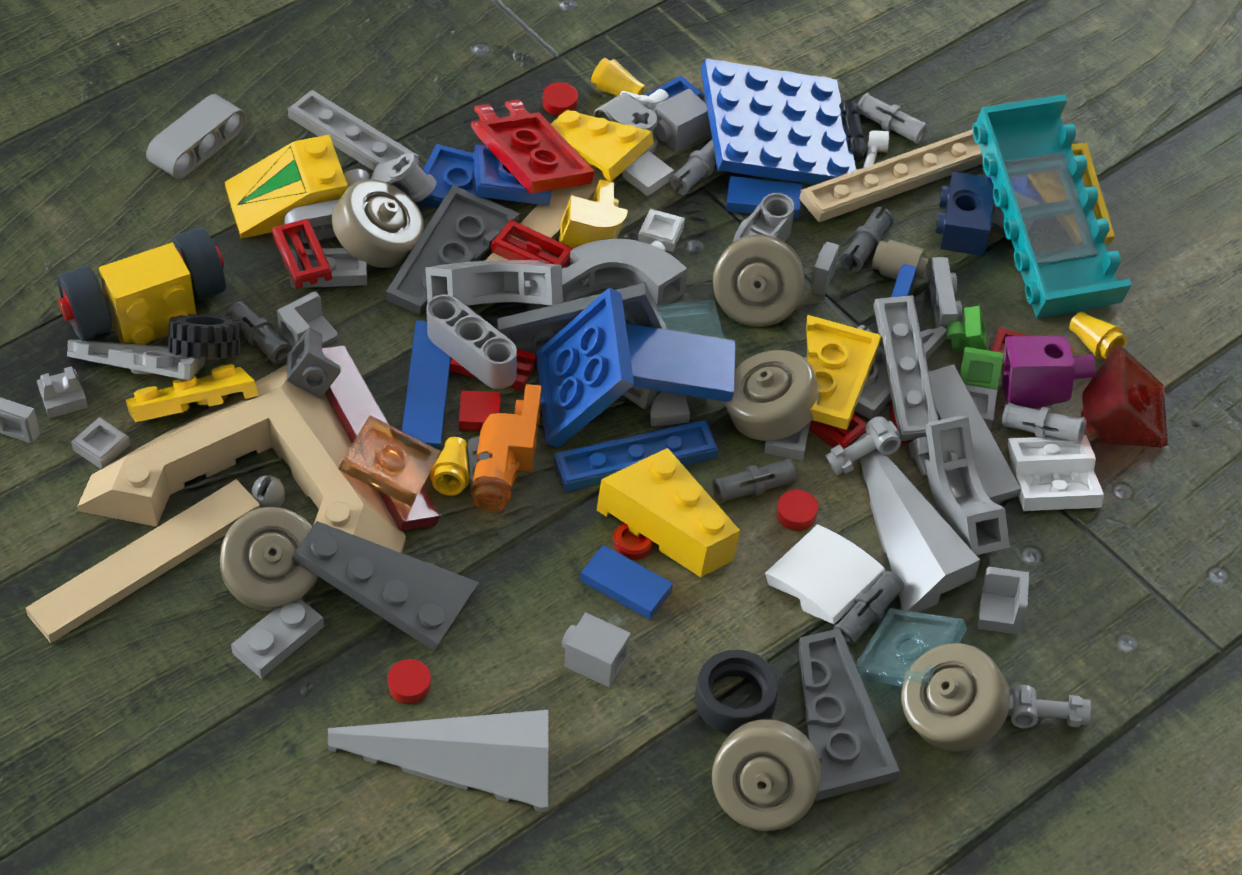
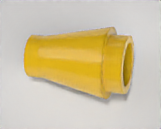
[591,58,646,96]
[1069,311,1127,361]
[430,437,470,496]

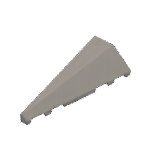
[854,433,980,618]
[328,710,549,812]

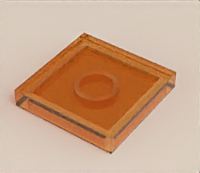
[338,415,441,507]

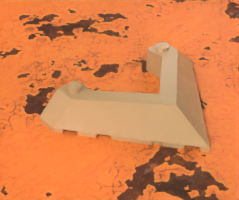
[77,364,406,553]

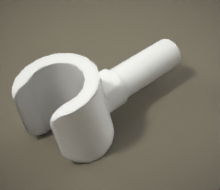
[620,89,669,112]
[863,131,889,168]

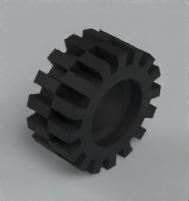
[168,314,241,359]

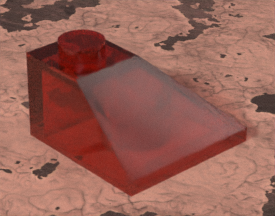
[1081,345,1168,448]

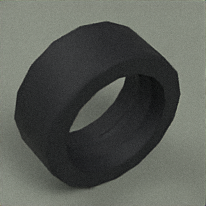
[695,650,779,735]

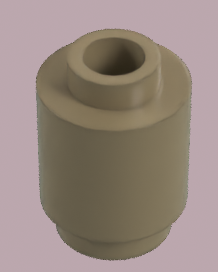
[872,239,930,285]

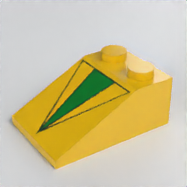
[224,134,348,239]

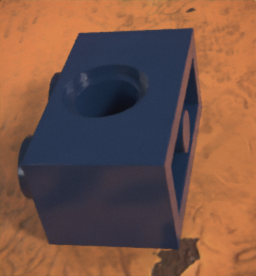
[935,172,994,256]

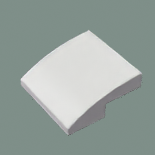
[1008,435,1104,511]
[765,524,885,624]

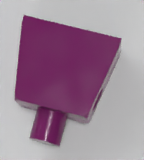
[1002,336,1095,409]

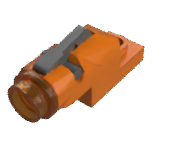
[468,384,542,512]

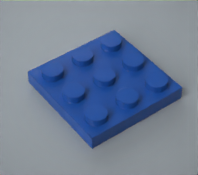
[536,287,634,448]

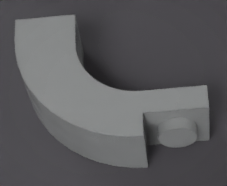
[562,239,687,310]
[425,260,563,306]
[925,415,1010,555]

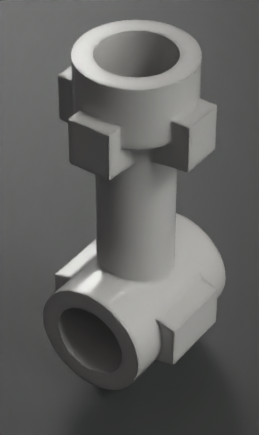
[825,416,901,476]
[1007,685,1091,728]

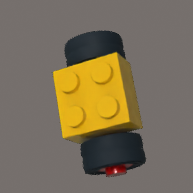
[57,227,226,345]

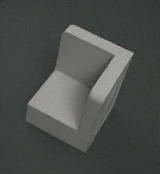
[277,291,338,348]
[977,567,1029,635]

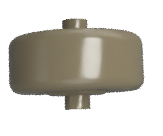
[332,179,425,268]
[713,234,805,328]
[724,350,821,441]
[220,507,319,611]
[901,643,1010,752]
[712,720,821,831]

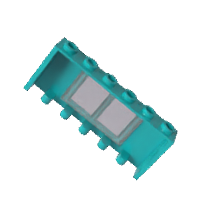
[972,94,1132,319]

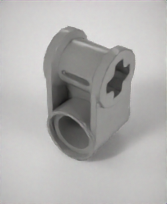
[594,93,658,156]
[371,153,437,202]
[733,193,794,242]

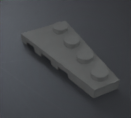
[386,185,520,315]
[497,283,668,353]
[292,521,479,651]
[798,628,900,801]

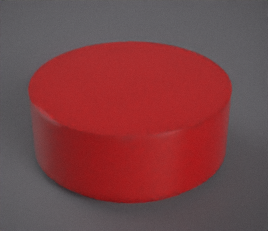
[543,82,578,116]
[776,490,818,531]
[613,523,654,560]
[388,659,431,704]

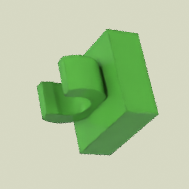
[947,306,988,352]
[959,347,1003,390]

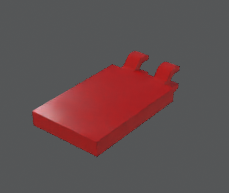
[471,100,595,194]

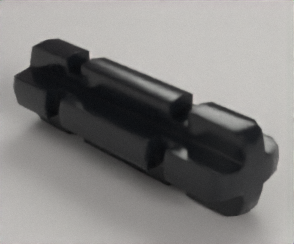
[839,101,867,160]

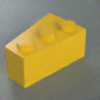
[597,448,740,578]

